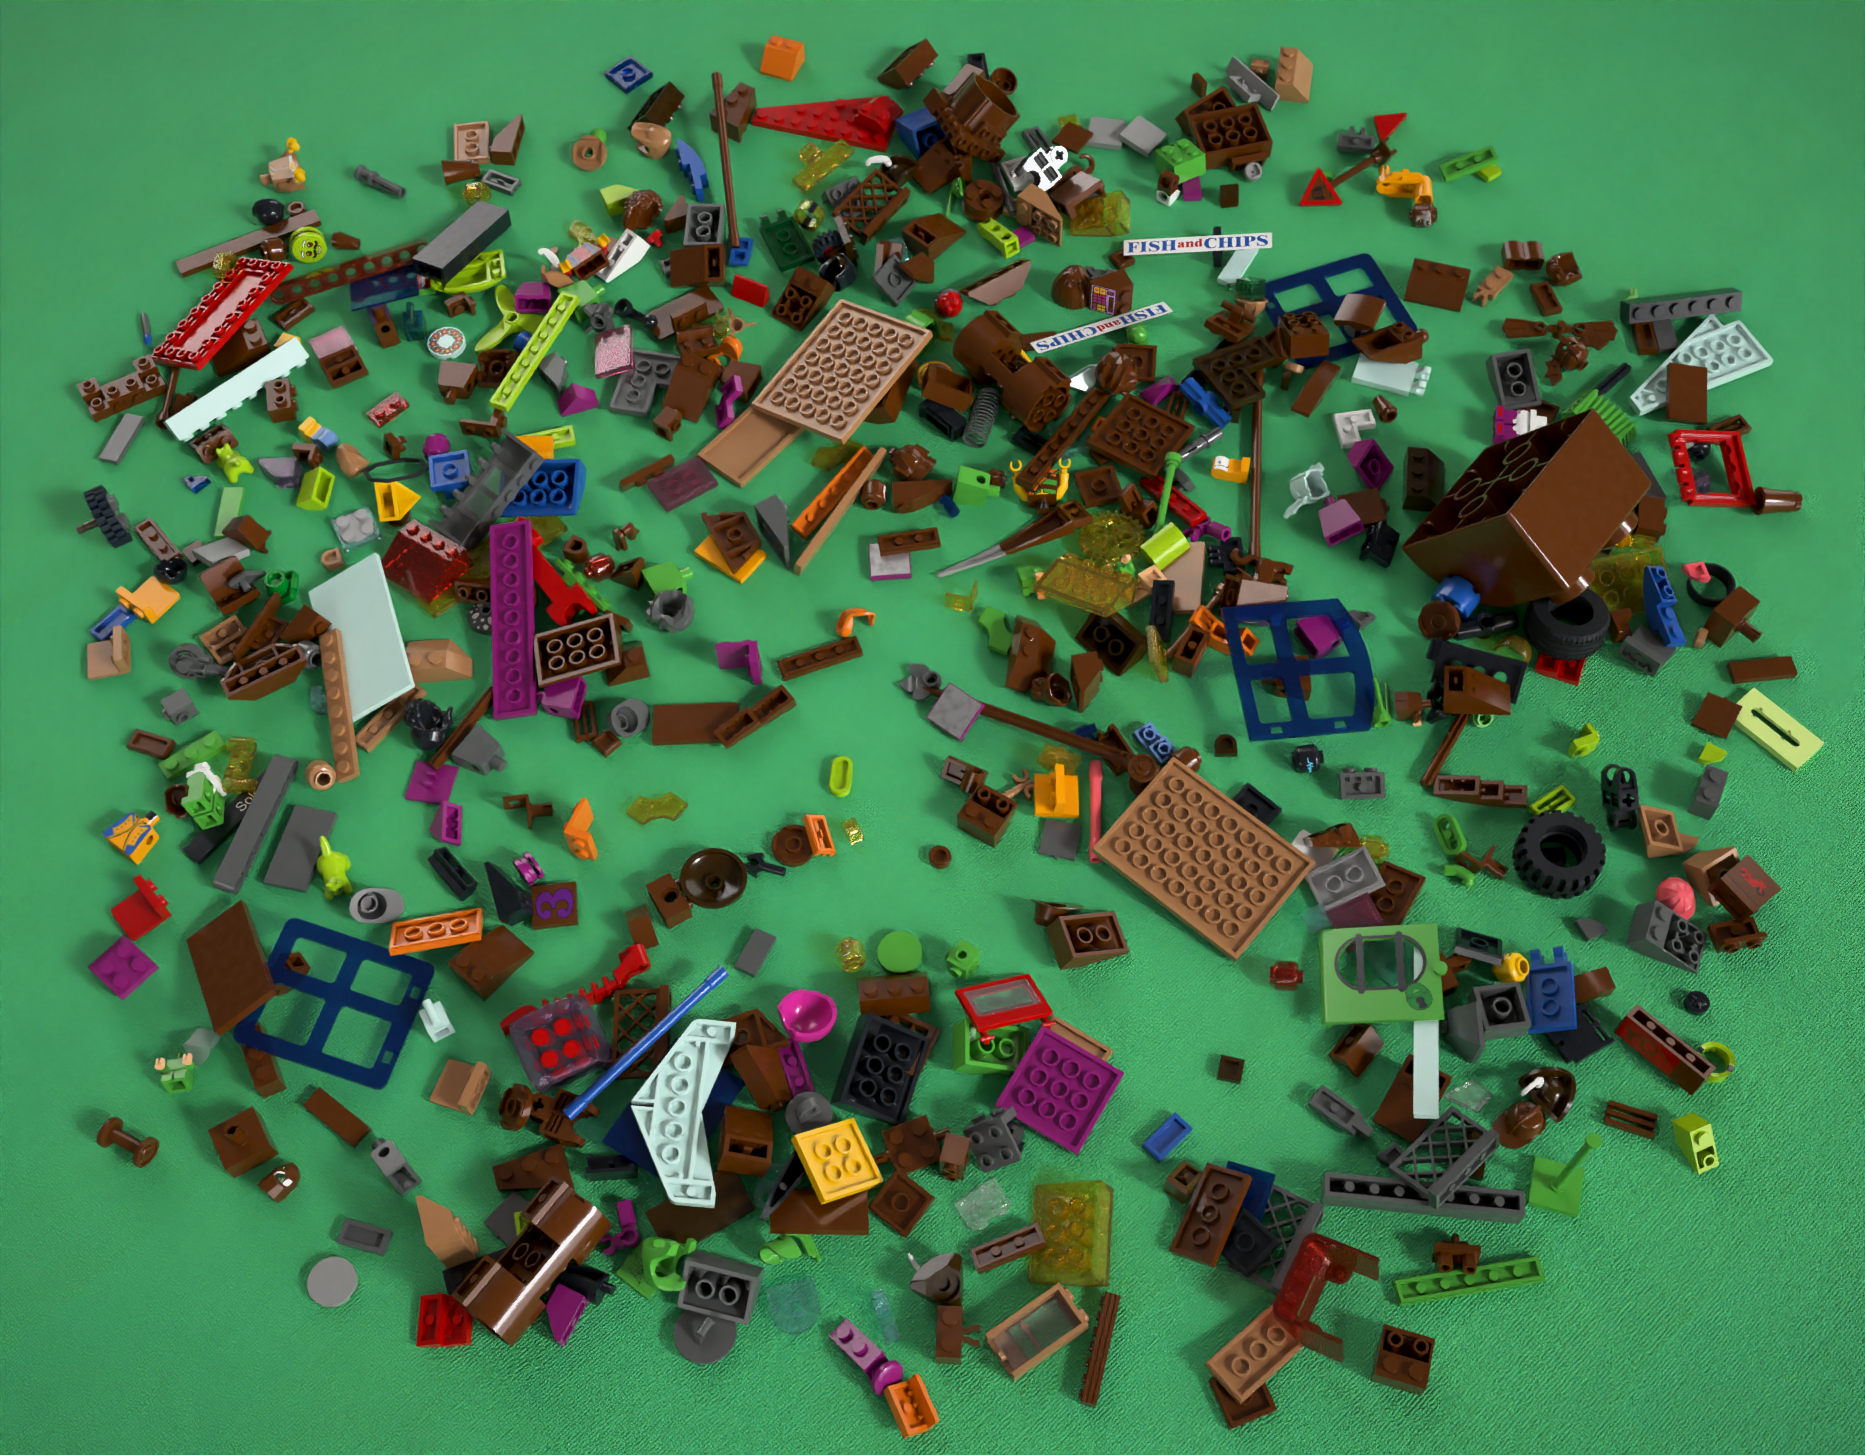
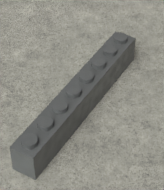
[1320,1172,1525,1224]

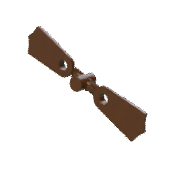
[1502,318,1618,341]

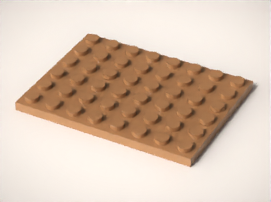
[751,299,933,445]
[1092,756,1316,962]

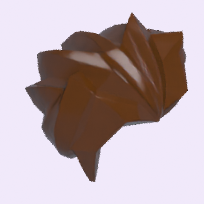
[1095,352,1139,396]

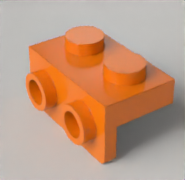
[883,1374,939,1439]

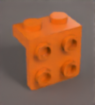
[563,797,598,861]

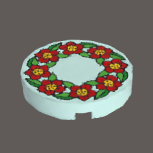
[427,327,466,360]

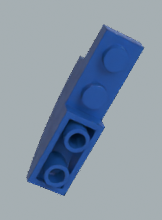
[675,139,709,202]
[1643,565,1686,647]

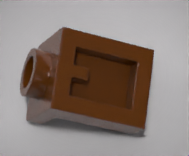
[444,291,476,318]

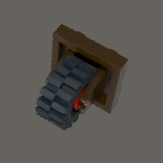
[812,215,859,267]

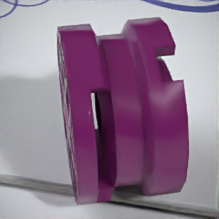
[512,851,545,886]

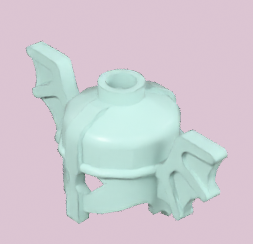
[1283,462,1330,520]

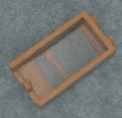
[985,1283,1089,1382]

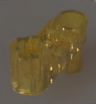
[222,737,258,794]

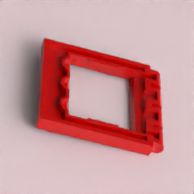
[1667,429,1757,508]

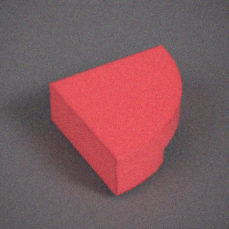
[1681,561,1711,582]

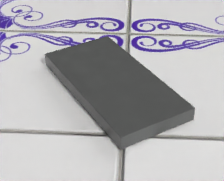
[263,805,338,893]

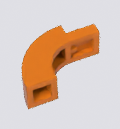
[1188,605,1260,657]

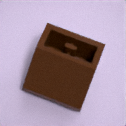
[957,782,1018,848]
[1370,1324,1435,1396]

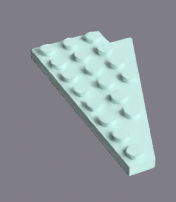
[1628,314,1773,416]

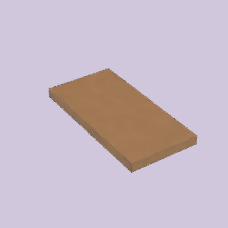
[697,405,805,489]

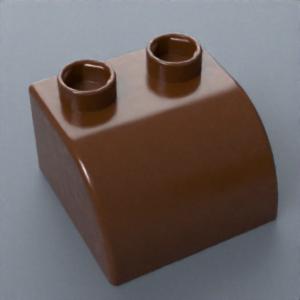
[1401,408,1652,607]

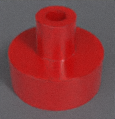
[645,228,663,248]

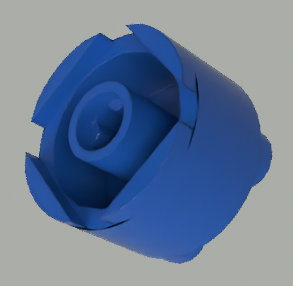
[1431,576,1481,621]

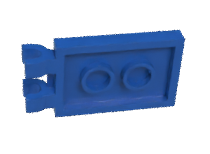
[1525,946,1577,1034]

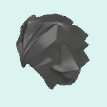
[645,589,695,634]

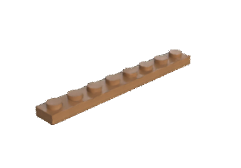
[318,628,360,784]

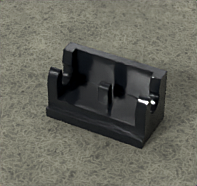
[585,1152,638,1182]

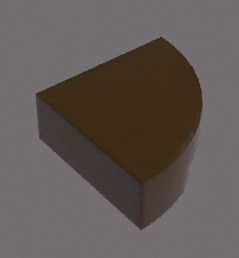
[1281,371,1291,391]

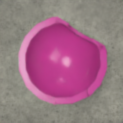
[778,988,837,1043]

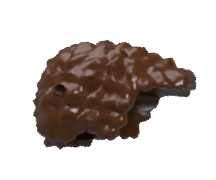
[622,189,663,232]

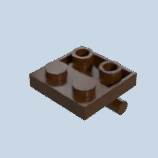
[1204,300,1257,344]

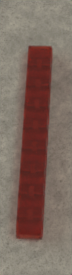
[270,239,429,305]

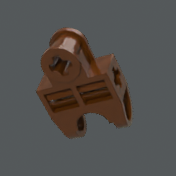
[530,1088,600,1148]

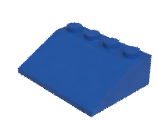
[499,459,587,517]

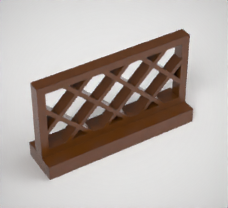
[831,169,911,246]
[611,985,672,1080]

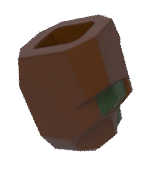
[258,1162,300,1203]

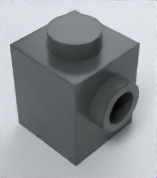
[160,688,199,726]

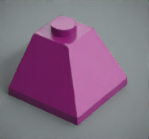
[1346,439,1394,492]

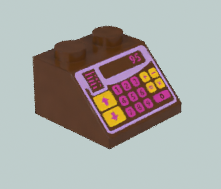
[1088,269,1134,316]

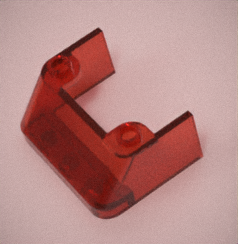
[1273,1233,1379,1363]

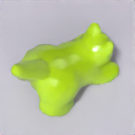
[216,443,254,484]
[316,835,353,900]

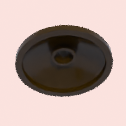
[680,848,747,909]

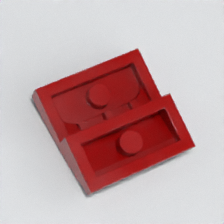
[1535,652,1586,686]
[416,1293,473,1348]

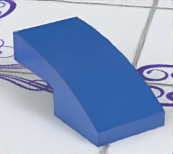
[729,237,754,267]

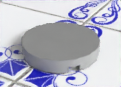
[307,1257,358,1308]

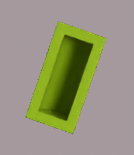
[296,466,335,511]
[1140,522,1190,571]

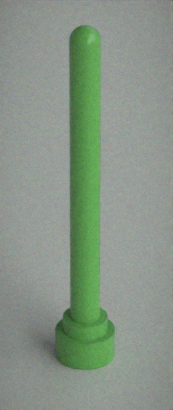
[1153,452,1182,536]

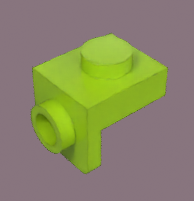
[1567,722,1600,758]

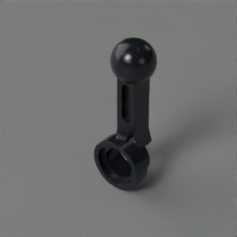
[614,298,658,329]

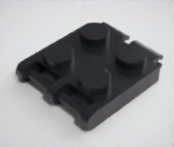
[1544,1002,1615,1065]

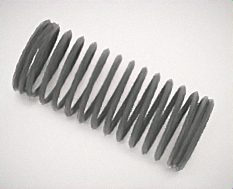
[962,388,1002,448]

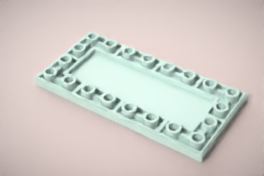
[309,553,415,722]

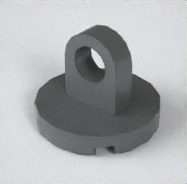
[785,1092,833,1135]

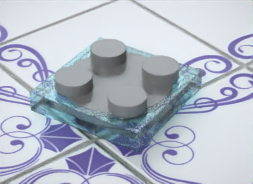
[331,505,383,553]

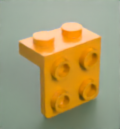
[115,576,181,624]

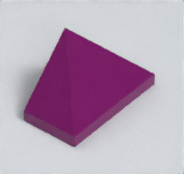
[1139,375,1180,406]
[429,800,462,846]

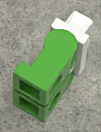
[181,762,227,830]

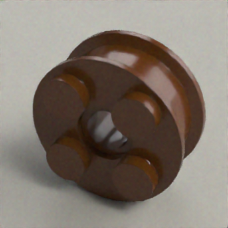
[962,179,1004,222]

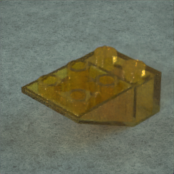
[1070,190,1130,237]

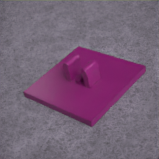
[405,761,459,805]

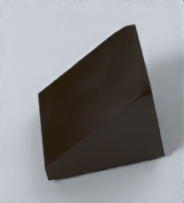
[1218,184,1239,208]

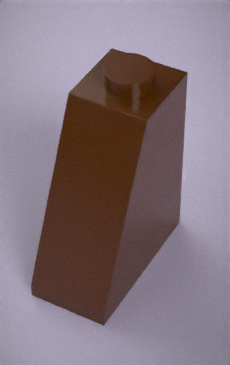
[730,1044,792,1112]

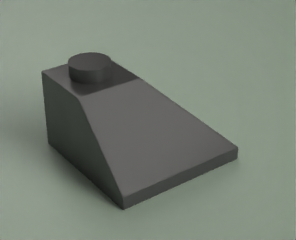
[1439,1002,1485,1064]

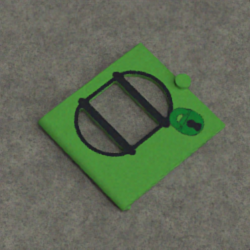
[1318,923,1448,1028]

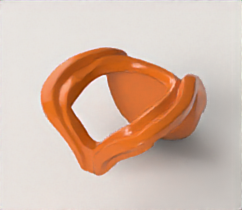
[706,336,742,370]
[836,608,876,637]

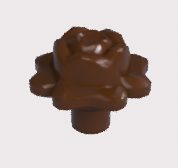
[986,468,1007,489]

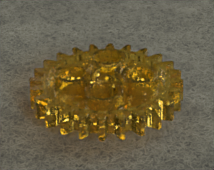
[1079,510,1145,567]

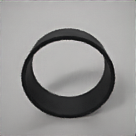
[1686,563,1736,607]

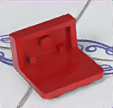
[111,874,172,941]

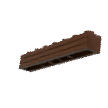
[1078,1292,1121,1408]

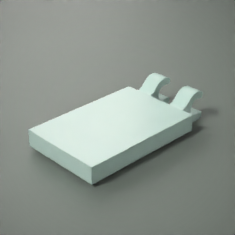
[1351,353,1432,397]

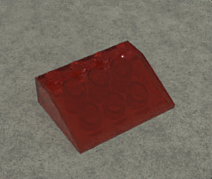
[381,519,473,604]

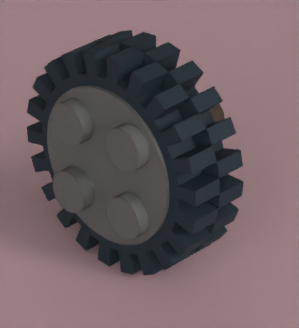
[76,485,133,549]

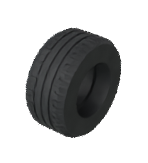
[1523,588,1611,661]

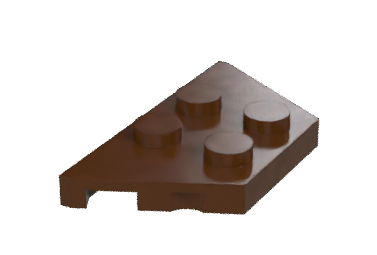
[701,512,762,575]
[721,1008,791,1070]

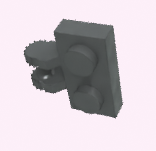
[1337,126,1375,155]

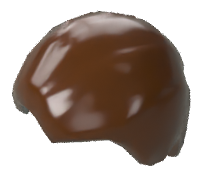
[164,783,190,819]

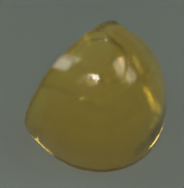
[1494,635,1532,666]

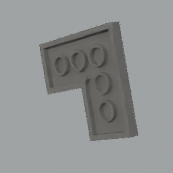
[609,348,680,417]

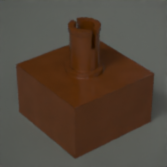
[1703,586,1762,648]
[208,1106,279,1179]

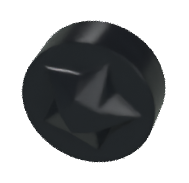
[1684,991,1710,1016]

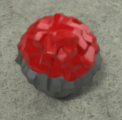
[934,288,963,318]

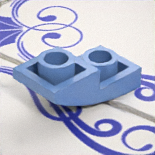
[1132,721,1177,765]

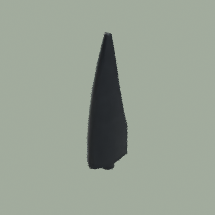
[761,1149,807,1220]
[553,1263,616,1306]

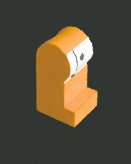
[1211,456,1250,484]

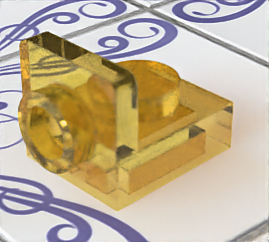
[212,252,238,282]

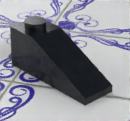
[484,861,534,926]

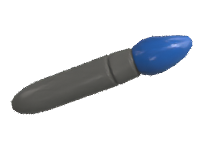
[140,312,152,346]

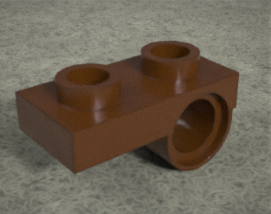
[940,756,989,794]

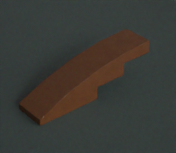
[1291,360,1341,418]
[1434,775,1528,809]

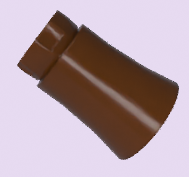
[441,159,481,186]
[1752,487,1803,515]

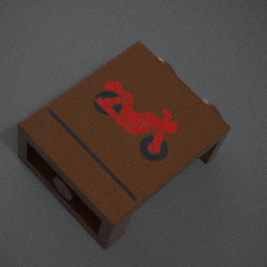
[1707,855,1781,924]

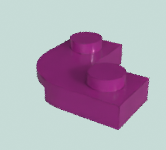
[715,375,743,429]

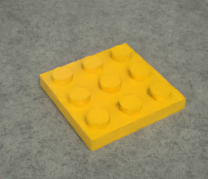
[791,1117,884,1205]

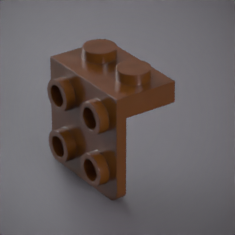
[199,556,261,616]

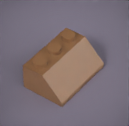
[1274,47,1313,104]

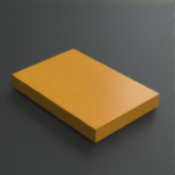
[694,534,767,584]

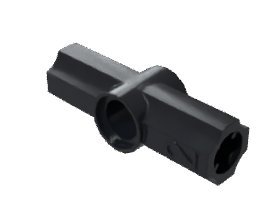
[1453,611,1519,641]

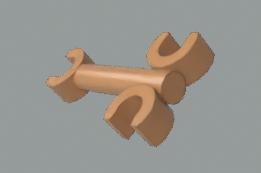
[1002,768,1034,801]

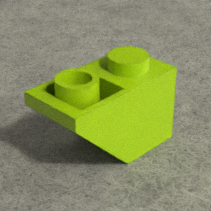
[600,184,639,217]
[1672,1112,1719,1174]

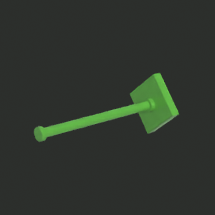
[1527,1133,1602,1218]

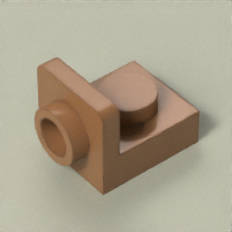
[1250,59,1270,81]

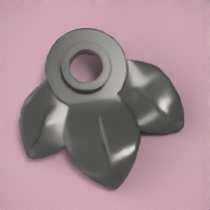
[900,664,942,700]

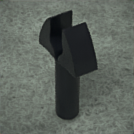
[744,853,786,878]

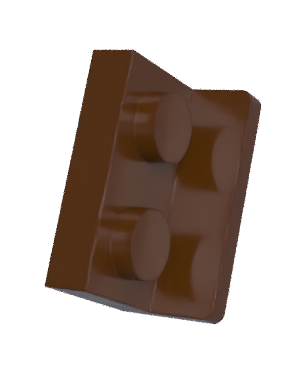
[676,326,720,357]
[189,423,239,465]

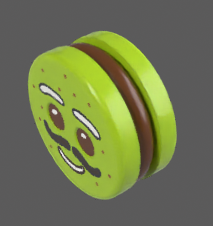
[290,226,327,263]

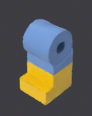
[298,416,339,452]

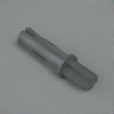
[1177,427,1224,463]

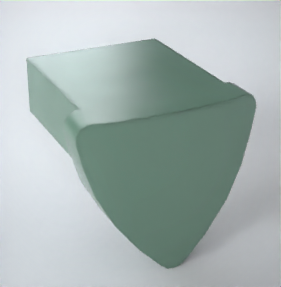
[183,1028,221,1067]

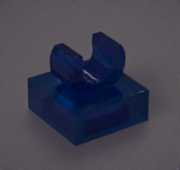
[1070,723,1097,741]

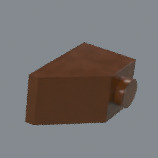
[280,604,332,645]

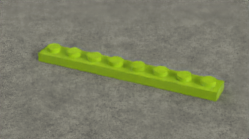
[489,291,580,412]

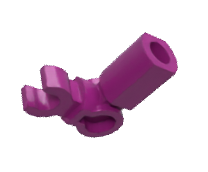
[1182,516,1231,542]
[601,1200,642,1256]

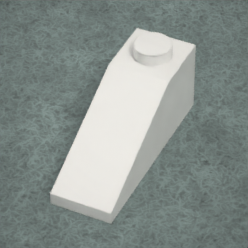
[596,228,650,283]

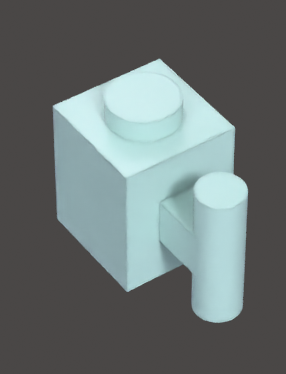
[418,999,455,1043]

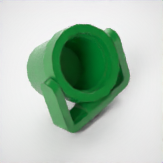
[264,570,299,606]

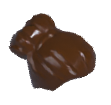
[1031,673,1072,707]

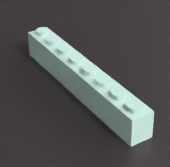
[163,337,309,442]

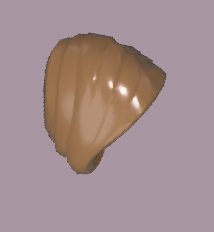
[336,443,370,478]

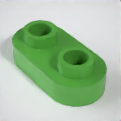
[1433,814,1467,856]

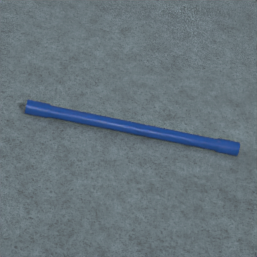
[562,965,729,1121]

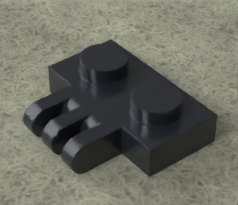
[1207,537,1245,576]

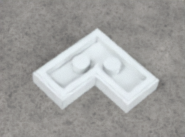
[1332,409,1376,449]

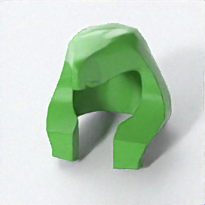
[642,1237,697,1292]

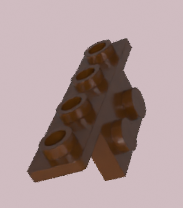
[232,592,289,662]

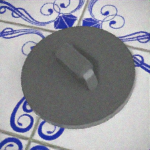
[674,1310,737,1365]

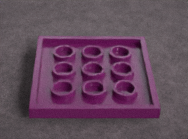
[995,1025,1124,1156]

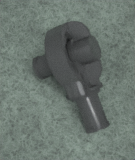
[168,643,230,679]

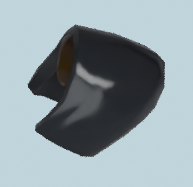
[819,253,858,292]

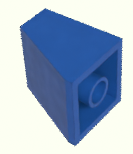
[895,107,946,161]

